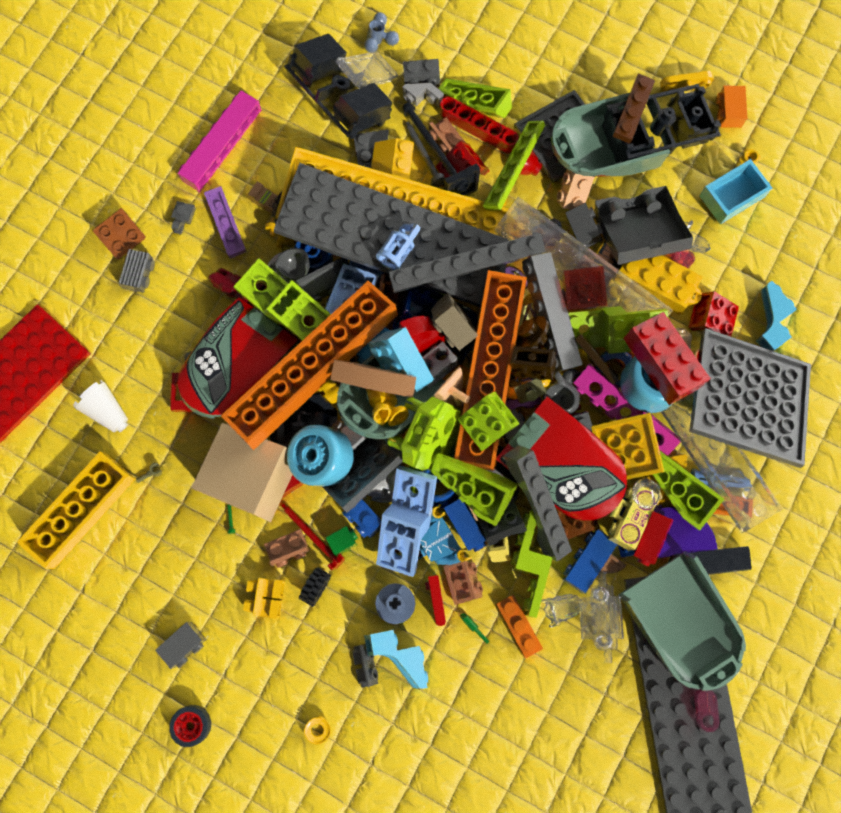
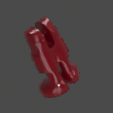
[208,267,266,307]

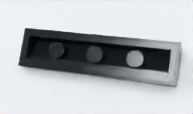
[668,546,752,575]

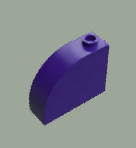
[647,505,718,558]

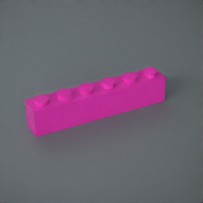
[178,90,261,192]

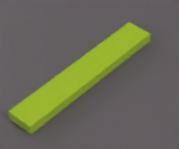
[483,120,545,210]

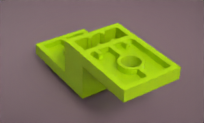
[233,258,331,341]
[568,306,668,354]
[510,509,553,618]

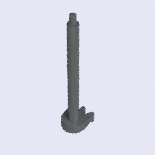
[406,122,445,188]

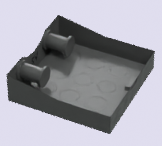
[594,186,693,265]

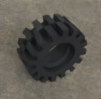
[299,567,331,607]

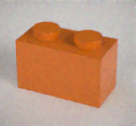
[716,85,748,128]

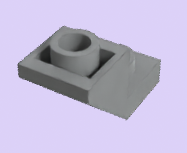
[403,83,444,108]

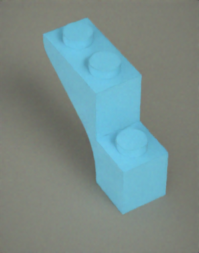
[756,281,797,351]
[364,630,428,689]

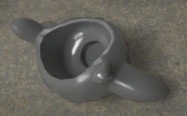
[542,369,580,415]

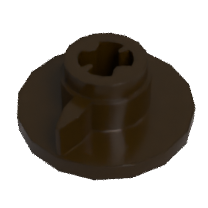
[516,316,549,348]

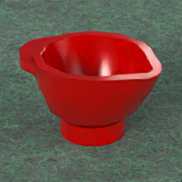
[519,150,542,176]

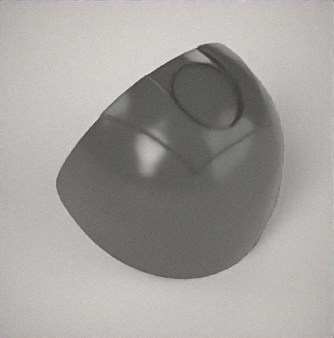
[275,248,310,281]

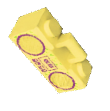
[608,484,660,551]

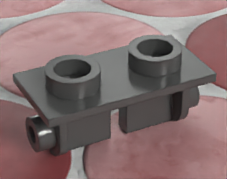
[352,644,378,688]

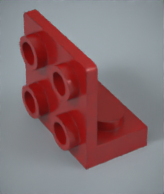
[436,141,490,178]
[688,291,739,337]

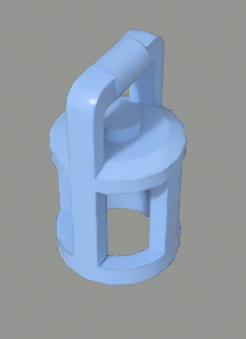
[376,223,420,271]

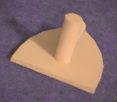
[433,367,470,406]

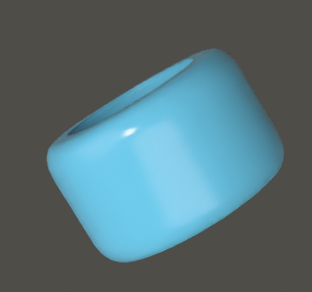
[620,356,672,413]
[287,425,354,487]

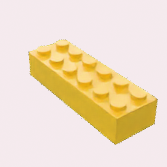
[17,451,135,569]

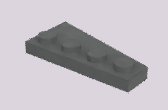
[354,130,389,168]

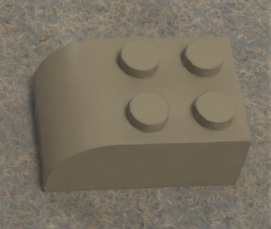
[431,292,478,351]

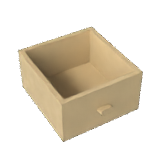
[192,423,292,522]

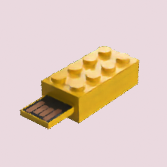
[595,240,703,315]

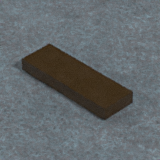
[576,333,620,384]

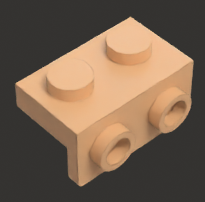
[557,169,594,210]

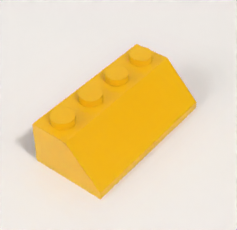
[371,138,414,179]

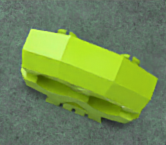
[388,396,460,471]

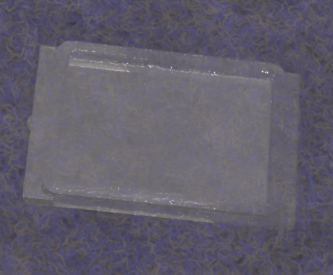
[336,51,398,88]

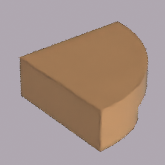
[601,554,626,574]

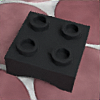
[477,496,527,546]

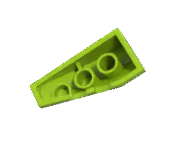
[438,78,512,118]
[652,451,724,531]
[431,453,517,526]

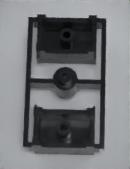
[284,33,393,139]
[602,84,721,164]

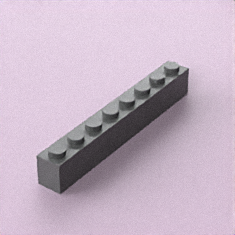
[388,233,546,293]

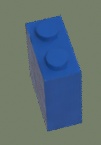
[444,499,487,552]

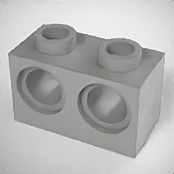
[422,342,459,389]

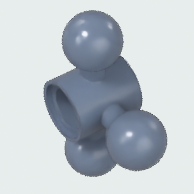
[364,12,399,53]

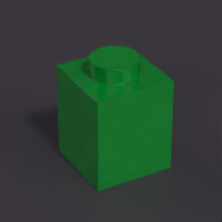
[326,526,358,556]

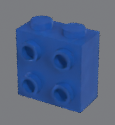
[342,499,381,539]

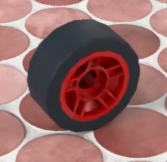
[169,705,211,747]

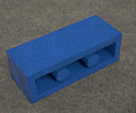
[563,530,618,594]

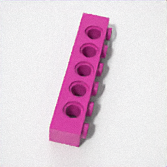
[573,363,681,456]

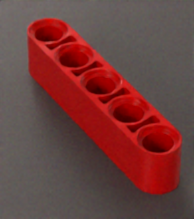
[440,97,519,154]

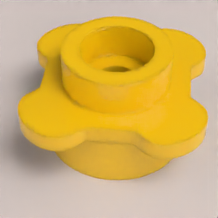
[739,148,761,165]

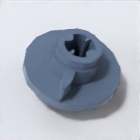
[375,583,416,624]

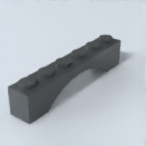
[503,445,572,561]

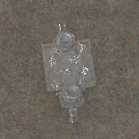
[579,572,624,663]

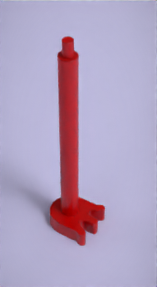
[281,503,345,570]

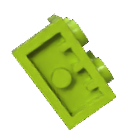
[458,392,520,451]

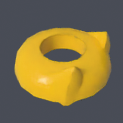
[303,716,331,744]

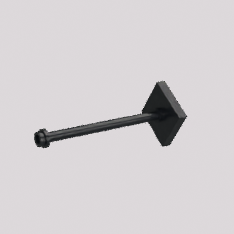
[402,102,480,196]

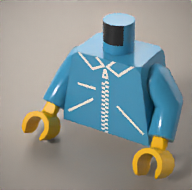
[418,504,471,565]

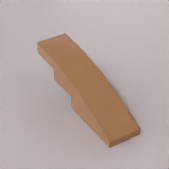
[331,359,417,397]

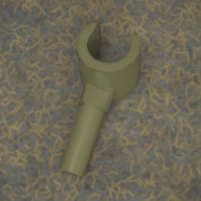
[136,463,162,483]

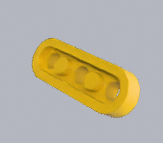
[660,71,714,92]

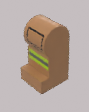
[248,181,278,214]

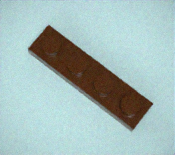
[613,73,655,144]

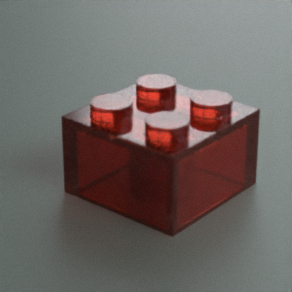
[562,266,608,311]

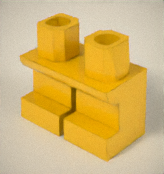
[243,578,285,619]

